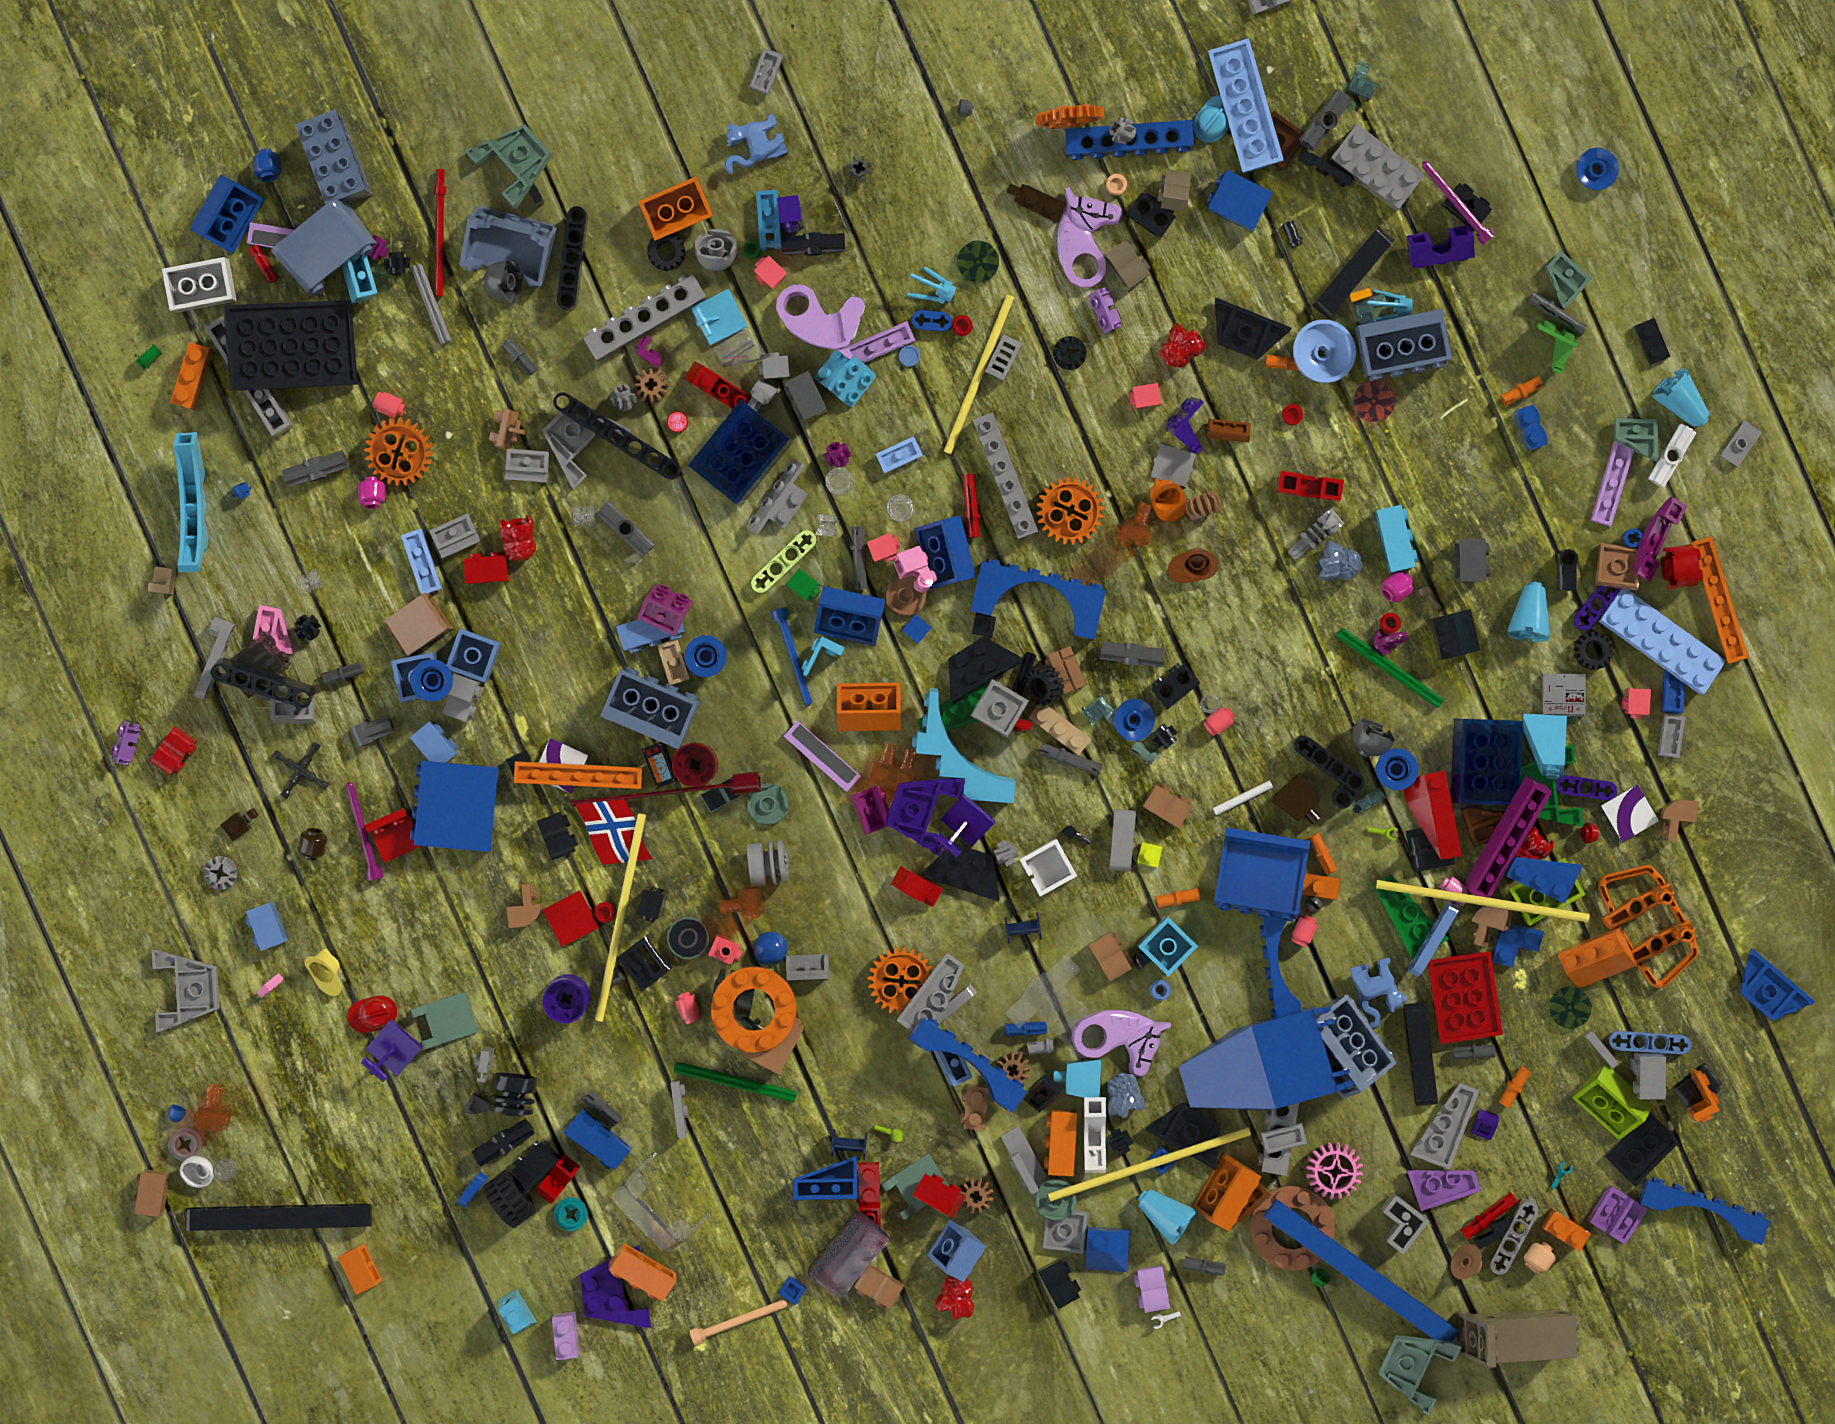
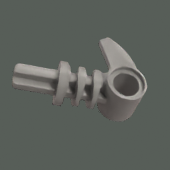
[1288,507,1345,560]

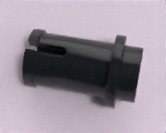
[1281,220,1303,249]

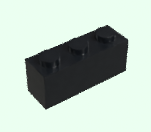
[637,886,669,922]

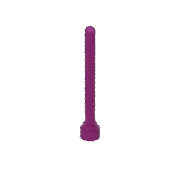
[1421,161,1495,245]
[346,782,384,881]

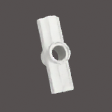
[1648,424,1696,488]

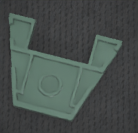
[465,125,552,209]
[1378,1335,1462,1416]

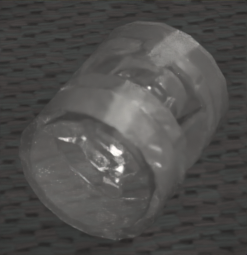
[825,467,853,496]
[887,494,914,523]

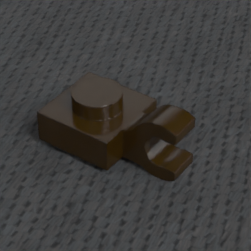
[220,808,259,841]

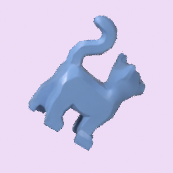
[724,114,788,174]
[1350,957,1407,1029]

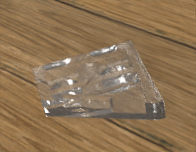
[713,327,768,367]

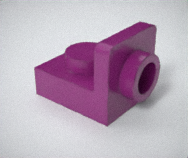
[636,336,663,369]

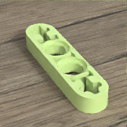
[751,530,817,593]

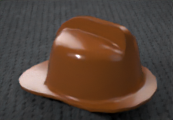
[1168,548,1219,583]

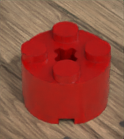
[1661,544,1703,590]

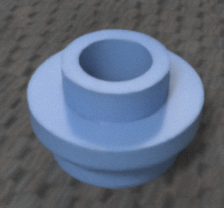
[1150,979,1171,1001]

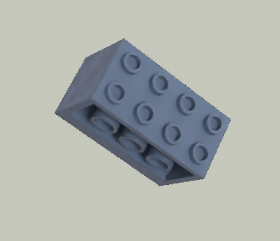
[295,109,373,205]
[1354,309,1452,382]
[600,667,701,749]
[1316,994,1397,1099]

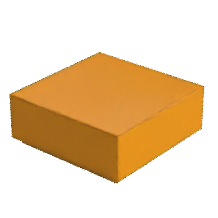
[1348,288,1372,304]

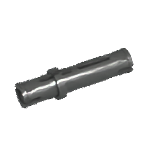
[1527,291,1587,337]
[850,526,867,590]
[1039,742,1103,776]

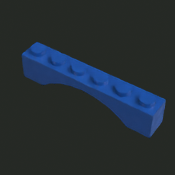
[1257,913,1301,1018]
[907,1017,1027,1113]
[1637,1176,1770,1245]

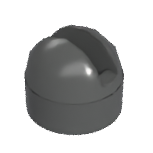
[957,99,974,117]
[1305,896,1322,913]

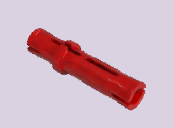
[962,474,980,538]
[1460,1192,1518,1241]

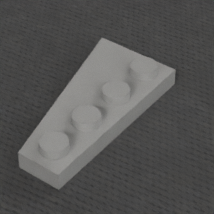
[1409,1082,1480,1169]

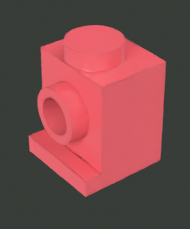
[708,935,742,965]

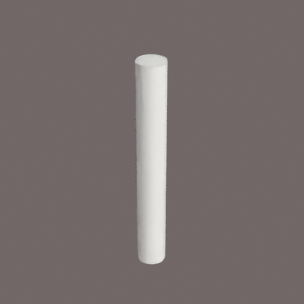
[1213,780,1273,816]

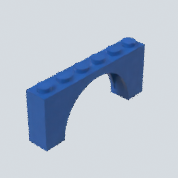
[971,558,1106,640]

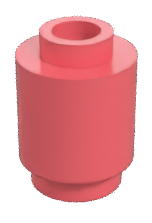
[372,392,406,419]
[1203,706,1235,736]
[1291,914,1319,947]
[675,991,702,1024]

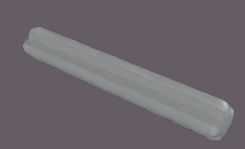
[411,264,451,344]

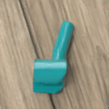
[1551,1161,1573,1189]

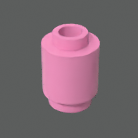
[1439,876,1472,906]

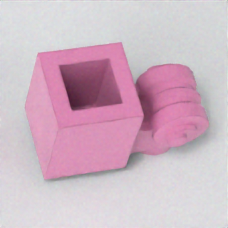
[892,546,937,592]

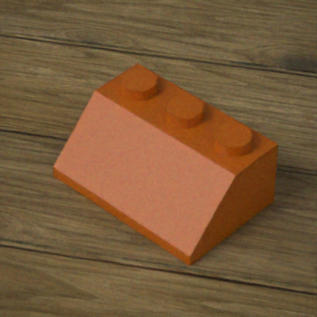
[638,176,713,241]
[837,682,901,731]
[1558,926,1637,988]
[1192,1152,1261,1232]

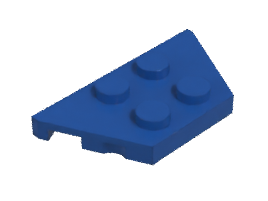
[1739,948,1815,1021]

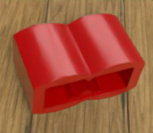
[149,726,197,776]

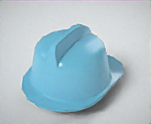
[1193,95,1230,143]

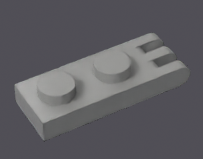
[671,1079,689,1139]

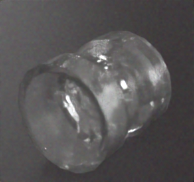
[573,505,596,527]
[815,514,838,537]
[296,568,324,596]
[213,1158,238,1181]

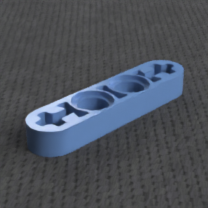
[1408,901,1460,977]
[1607,1030,1691,1054]

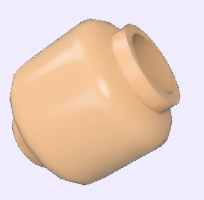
[1524,1242,1556,1274]

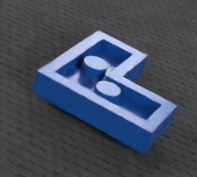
[1492,923,1544,967]

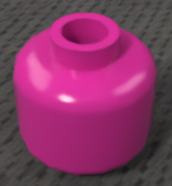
[358,477,385,509]
[1381,571,1413,602]

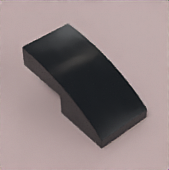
[1473,1214,1512,1250]

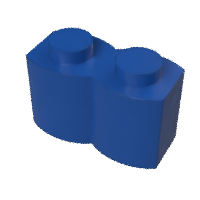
[1514,404,1547,451]

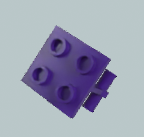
[1165,397,1204,453]
[934,794,996,858]
[361,1019,423,1082]

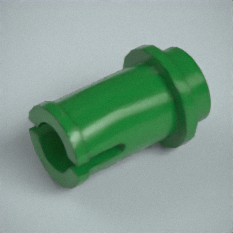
[135,344,163,370]

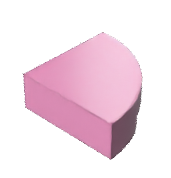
[257,973,283,998]

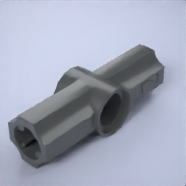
[1299,89,1351,151]
[282,450,349,488]
[596,501,655,558]
[1100,641,1165,668]

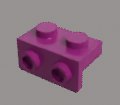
[850,785,890,835]

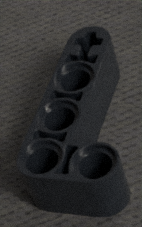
[1292,735,1365,809]

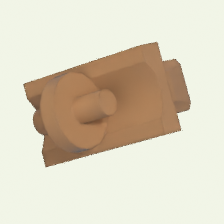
[489,408,525,449]

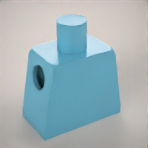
[1053,1058,1101,1098]
[498,1289,537,1335]

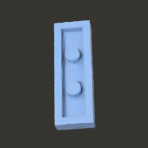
[401,529,442,594]

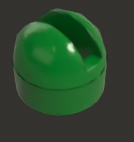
[743,241,761,259]
[1311,1268,1330,1287]

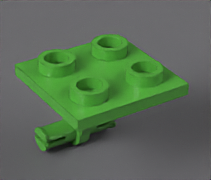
[1535,320,1578,374]

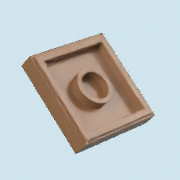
[1595,543,1640,591]

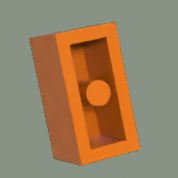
[1540,1208,1591,1251]

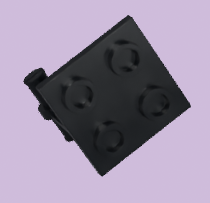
[1405,828,1455,872]

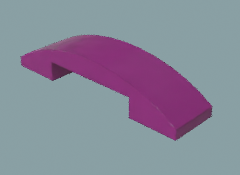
[1634,497,1687,582]

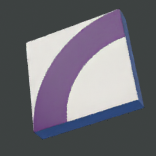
[539,738,589,794]
[1600,784,1659,842]

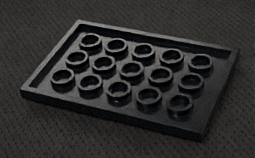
[223,300,358,391]

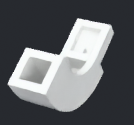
[1084,1097,1106,1173]

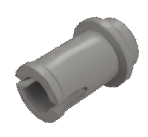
[1027,1038,1055,1056]

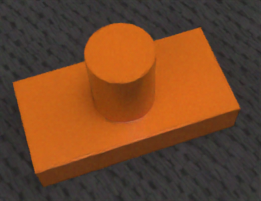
[1302,873,1340,900]

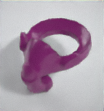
[1373,629,1409,655]

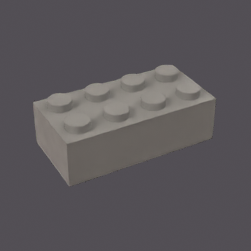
[1329,124,1425,212]

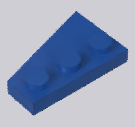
[1506,857,1583,904]

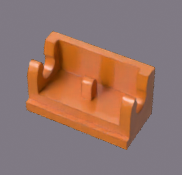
[338,1243,383,1295]

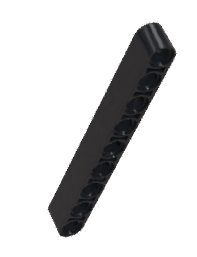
[184,1203,372,1231]

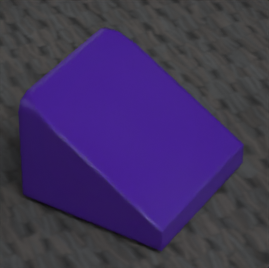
[1471,1109,1499,1140]

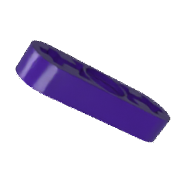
[1573,585,1620,630]
[1555,775,1617,800]

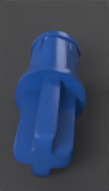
[1005,1020,1047,1037]

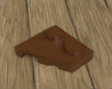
[1460,807,1505,847]

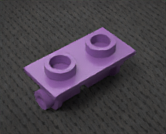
[1089,287,1122,334]
[111,720,141,765]

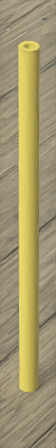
[944,294,1014,454]

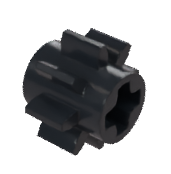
[384,252,410,275]
[294,615,321,641]
[1152,723,1178,750]
[1108,1128,1134,1155]

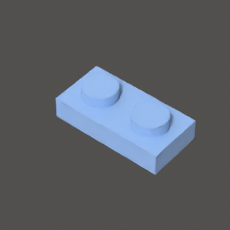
[876,436,923,474]

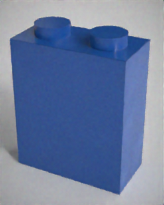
[1206,170,1273,233]

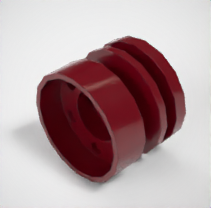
[672,742,718,787]

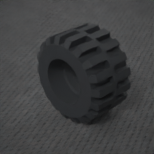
[483,1170,536,1228]

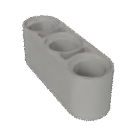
[1109,809,1136,872]

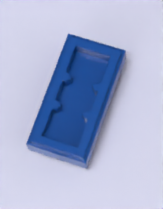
[1661,670,1685,715]

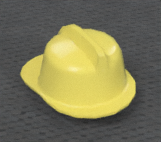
[304,949,341,996]

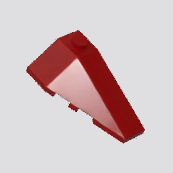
[1403,770,1462,860]

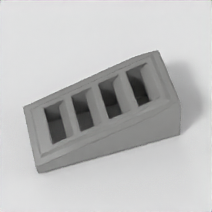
[985,334,1022,382]

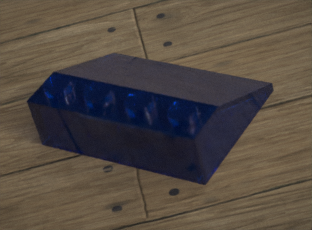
[688,400,793,507]
[1451,718,1523,805]

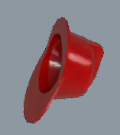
[347,995,397,1033]

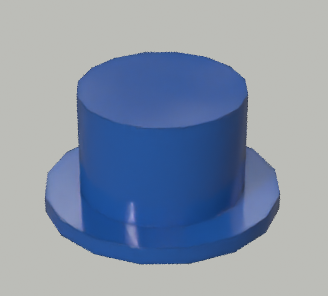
[685,635,727,677]
[410,659,453,702]
[1376,748,1418,790]

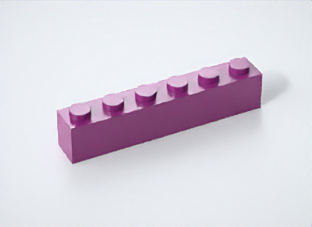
[1464,775,1552,898]

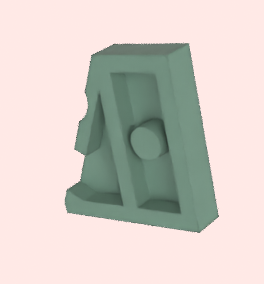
[1545,251,1592,310]
[1614,418,1658,461]

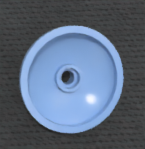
[1293,319,1356,383]

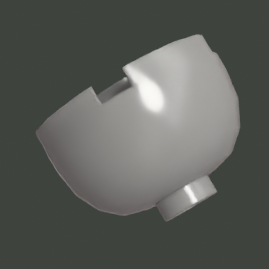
[695,229,737,271]

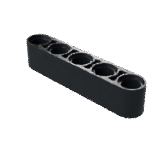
[557,206,588,311]
[1312,226,1395,319]
[211,658,315,708]
[1403,1001,1438,1107]

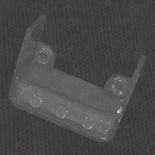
[612,1151,712,1252]

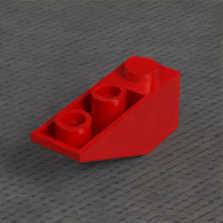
[684,361,752,414]

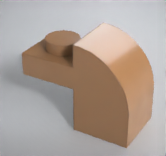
[1659,799,1699,842]
[507,883,543,928]
[1472,906,1514,946]

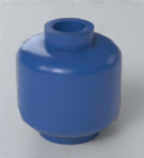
[253,149,282,182]

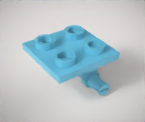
[691,289,748,346]

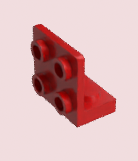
[364,808,422,862]

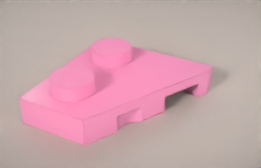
[251,605,293,654]

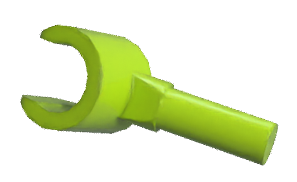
[1367,827,1398,840]
[874,1125,903,1142]

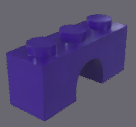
[777,195,804,233]
[1407,225,1475,268]

